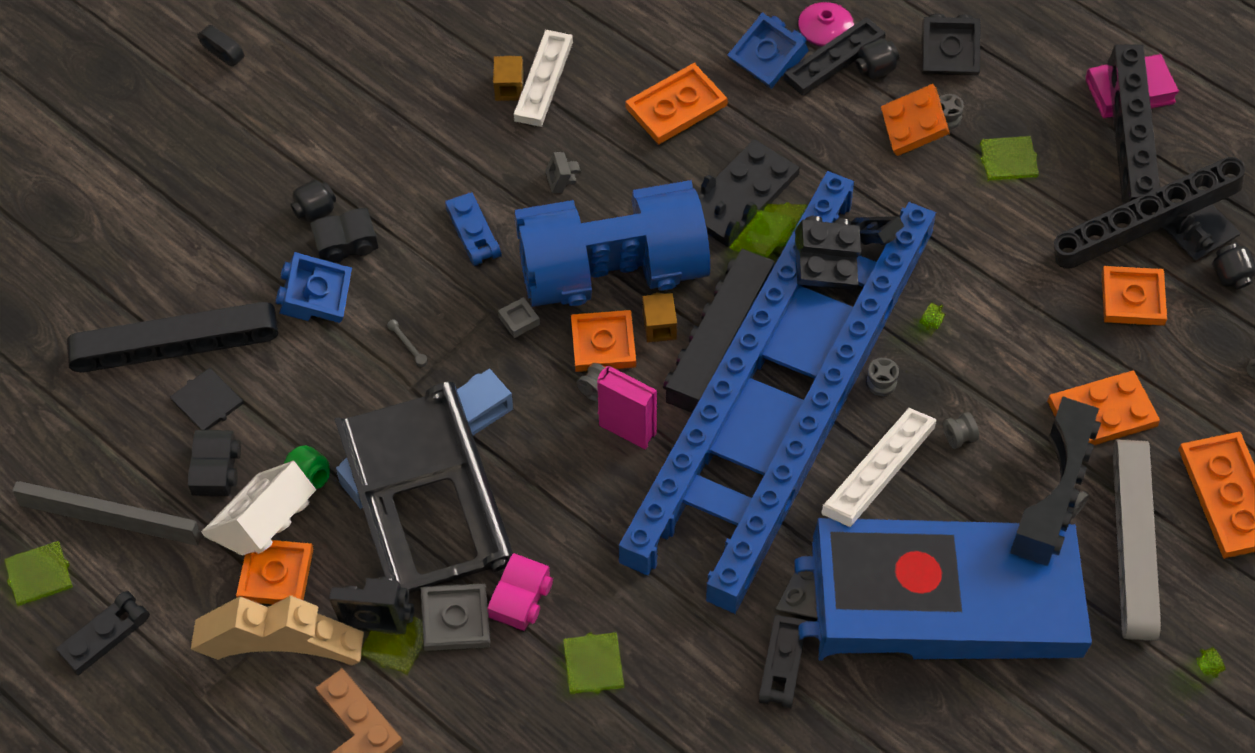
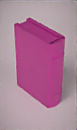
[1086,54,1179,118]
[597,366,657,450]

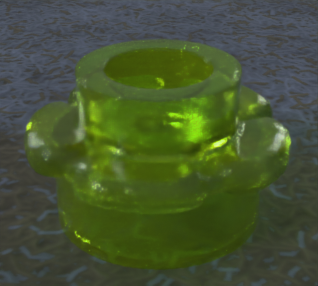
[919,303,946,331]
[1196,647,1226,678]

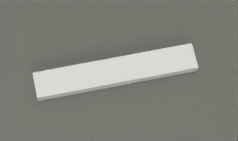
[822,408,936,527]

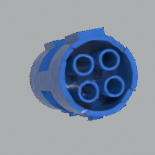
[514,180,710,307]

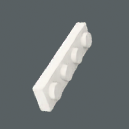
[514,30,573,127]

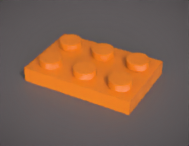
[625,63,728,145]
[1047,370,1160,445]

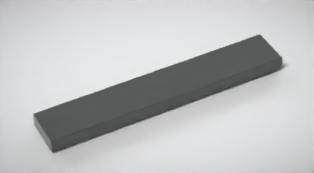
[12,481,202,546]

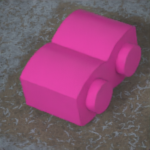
[487,553,553,631]

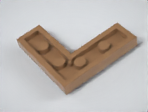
[316,668,403,753]

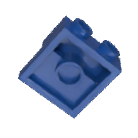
[727,12,809,89]
[275,252,352,323]

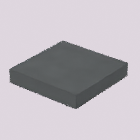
[421,584,490,651]

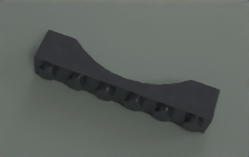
[1010,397,1101,566]

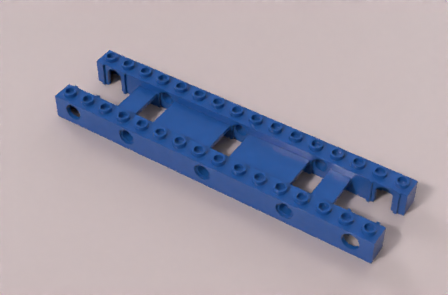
[619,171,936,614]

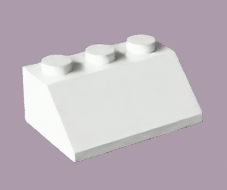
[201,461,316,556]

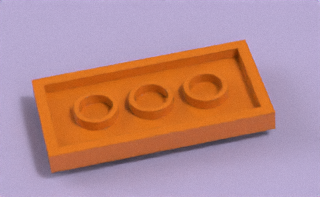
[1179,432,1255,559]

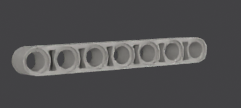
[1113,439,1161,641]

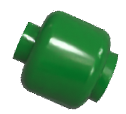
[284,445,330,489]

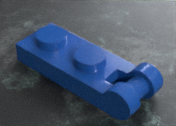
[445,192,502,266]

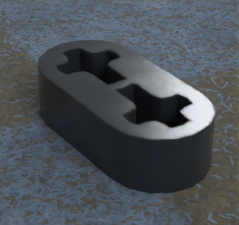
[197,25,245,67]

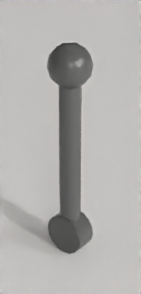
[387,319,428,367]

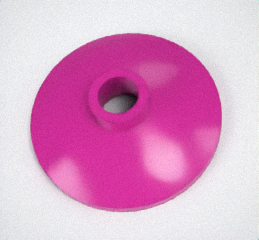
[798,2,854,46]

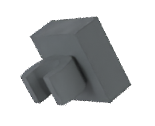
[545,152,581,193]
[498,297,540,338]

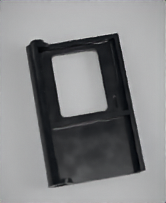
[334,382,513,593]

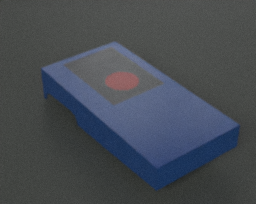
[794,518,1092,660]

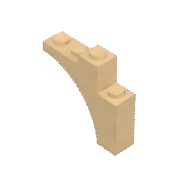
[191,596,364,665]

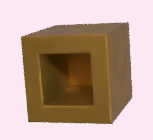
[493,56,524,101]
[643,293,677,343]

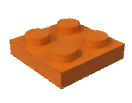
[881,84,950,156]
[1102,266,1167,326]
[571,310,636,372]
[236,540,313,604]

